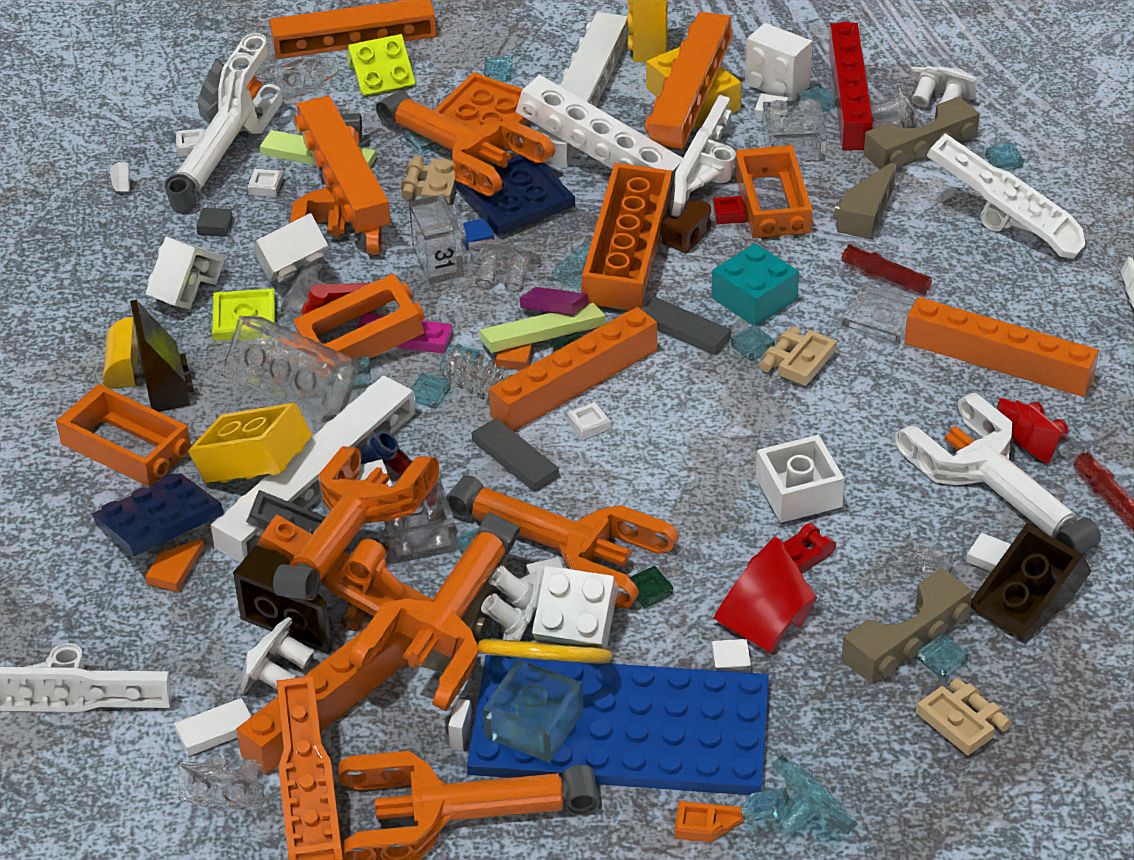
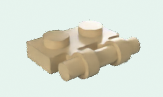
[401,155,456,206]
[759,326,837,386]
[916,678,1012,756]

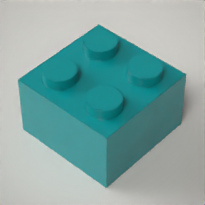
[711,243,799,327]

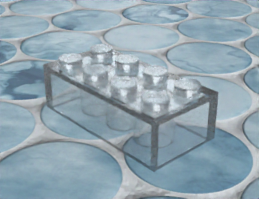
[221,316,361,423]

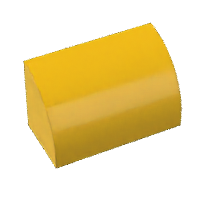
[103,317,138,388]

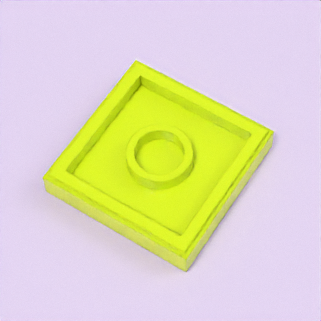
[212,288,275,341]

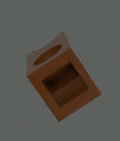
[661,200,711,254]

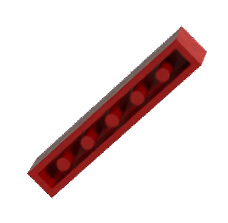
[829,22,873,151]

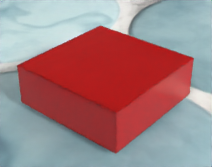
[713,196,746,225]

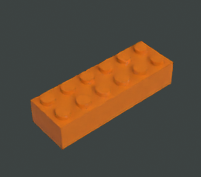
[581,163,672,311]

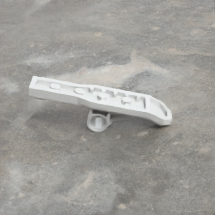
[670,95,736,218]
[927,133,1085,259]
[0,643,172,712]

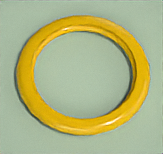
[477,639,613,664]

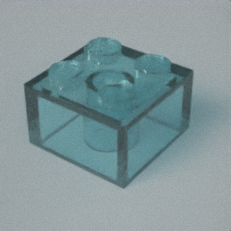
[483,659,583,763]

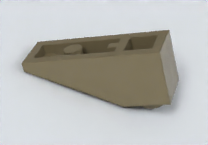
[833,163,896,239]

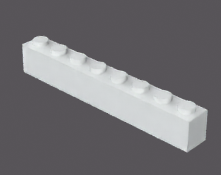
[538,12,628,168]
[211,375,415,563]

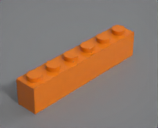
[269,0,437,59]
[645,12,733,149]
[294,95,390,233]
[904,297,1099,397]
[489,306,657,431]
[236,628,414,776]

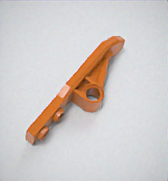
[258,514,433,616]
[276,676,343,860]

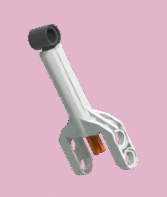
[164,33,283,213]
[894,393,1101,553]

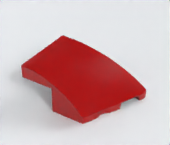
[713,536,817,654]

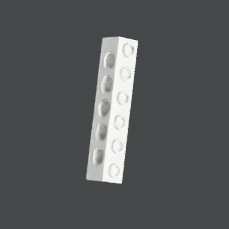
[516,74,683,186]

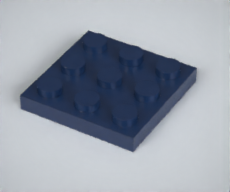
[456,155,575,235]
[92,473,224,556]

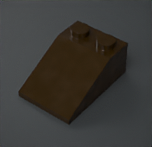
[130,300,194,412]
[971,523,1092,641]
[233,545,333,654]

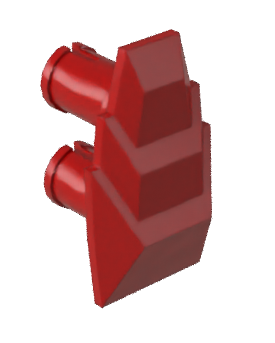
[996,398,1069,464]

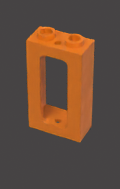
[734,145,812,238]
[293,273,425,380]
[56,383,191,487]

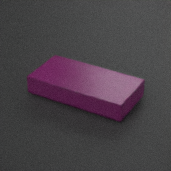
[519,287,589,315]

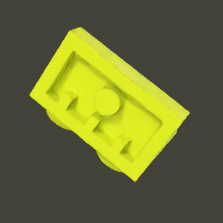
[346,34,415,97]

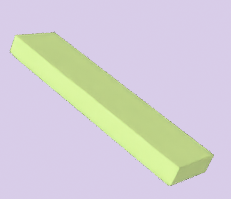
[260,130,377,168]
[479,303,606,353]

